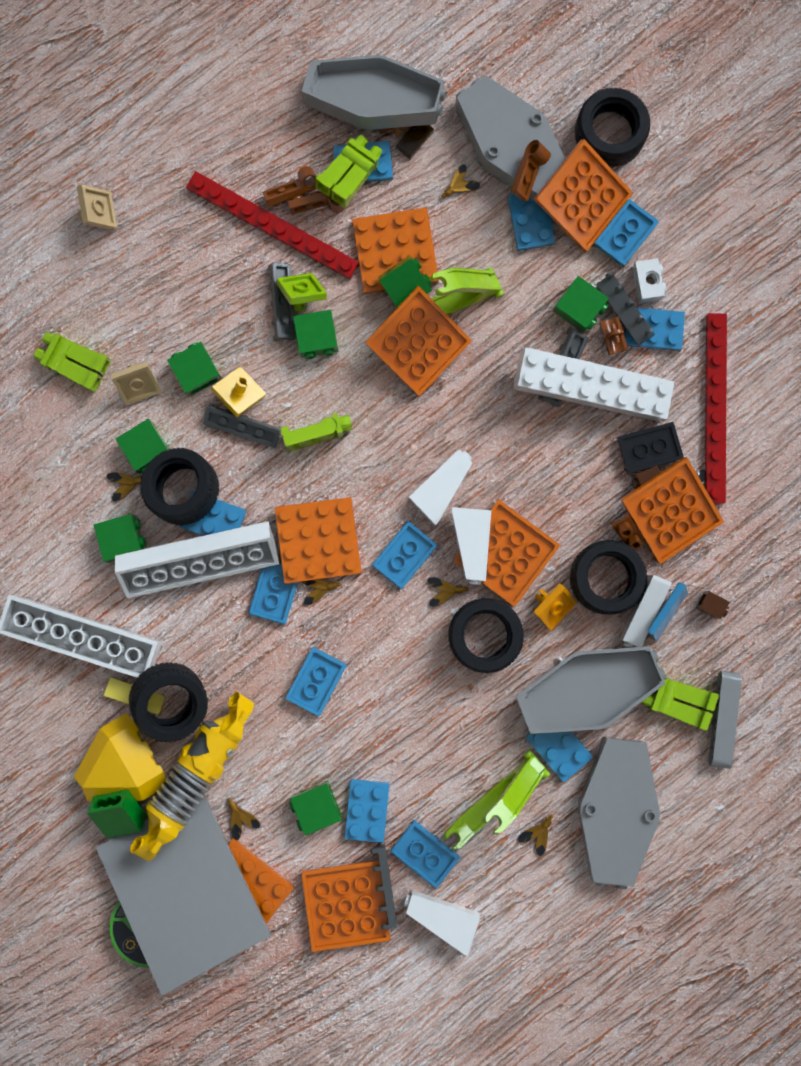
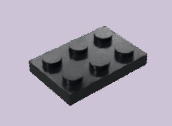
[617,422,684,474]

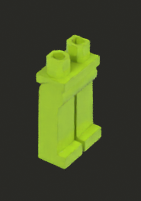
[315,135,382,209]
[33,332,112,393]
[280,413,353,452]
[641,677,719,731]

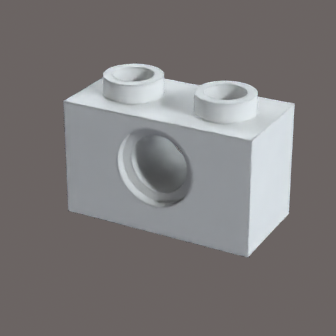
[632,258,667,304]

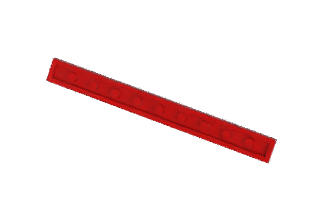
[186,171,359,280]
[705,313,727,504]

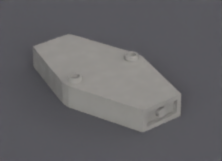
[301,55,447,130]
[455,75,565,201]
[516,646,667,734]
[578,737,660,889]

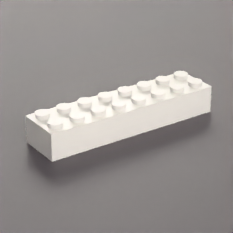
[513,347,675,422]
[115,521,279,599]
[0,595,162,677]

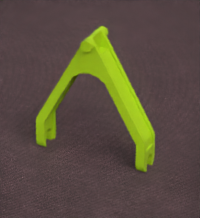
[429,267,505,315]
[443,749,550,850]

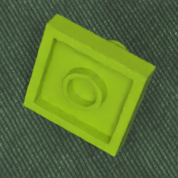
[277,273,327,312]

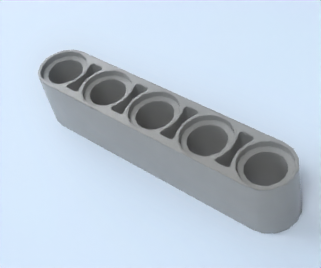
[708,671,742,769]

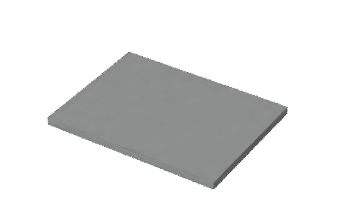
[95,791,271,996]

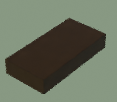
[396,125,434,160]

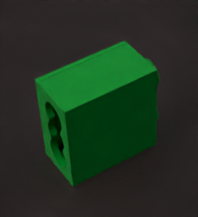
[378,255,432,307]
[553,276,609,333]
[293,310,339,359]
[167,342,222,397]
[115,419,169,474]
[93,514,146,563]
[289,781,343,835]
[87,789,146,838]

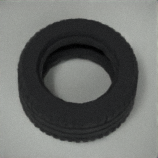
[575,88,651,167]
[140,448,219,526]
[569,540,648,615]
[448,598,524,673]
[129,662,208,742]

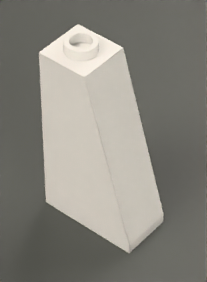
[409,449,472,526]
[451,507,491,585]
[619,575,672,648]
[403,890,480,956]

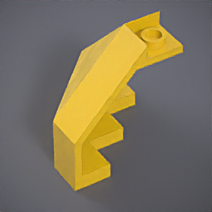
[74,713,167,801]

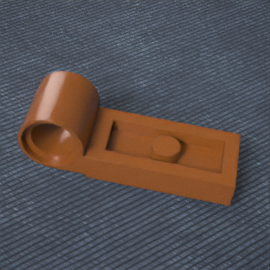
[511,140,551,202]
[262,166,317,207]
[288,191,345,215]

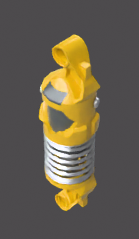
[130,692,254,861]

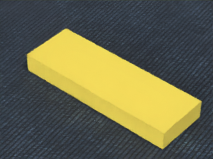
[104,677,166,715]

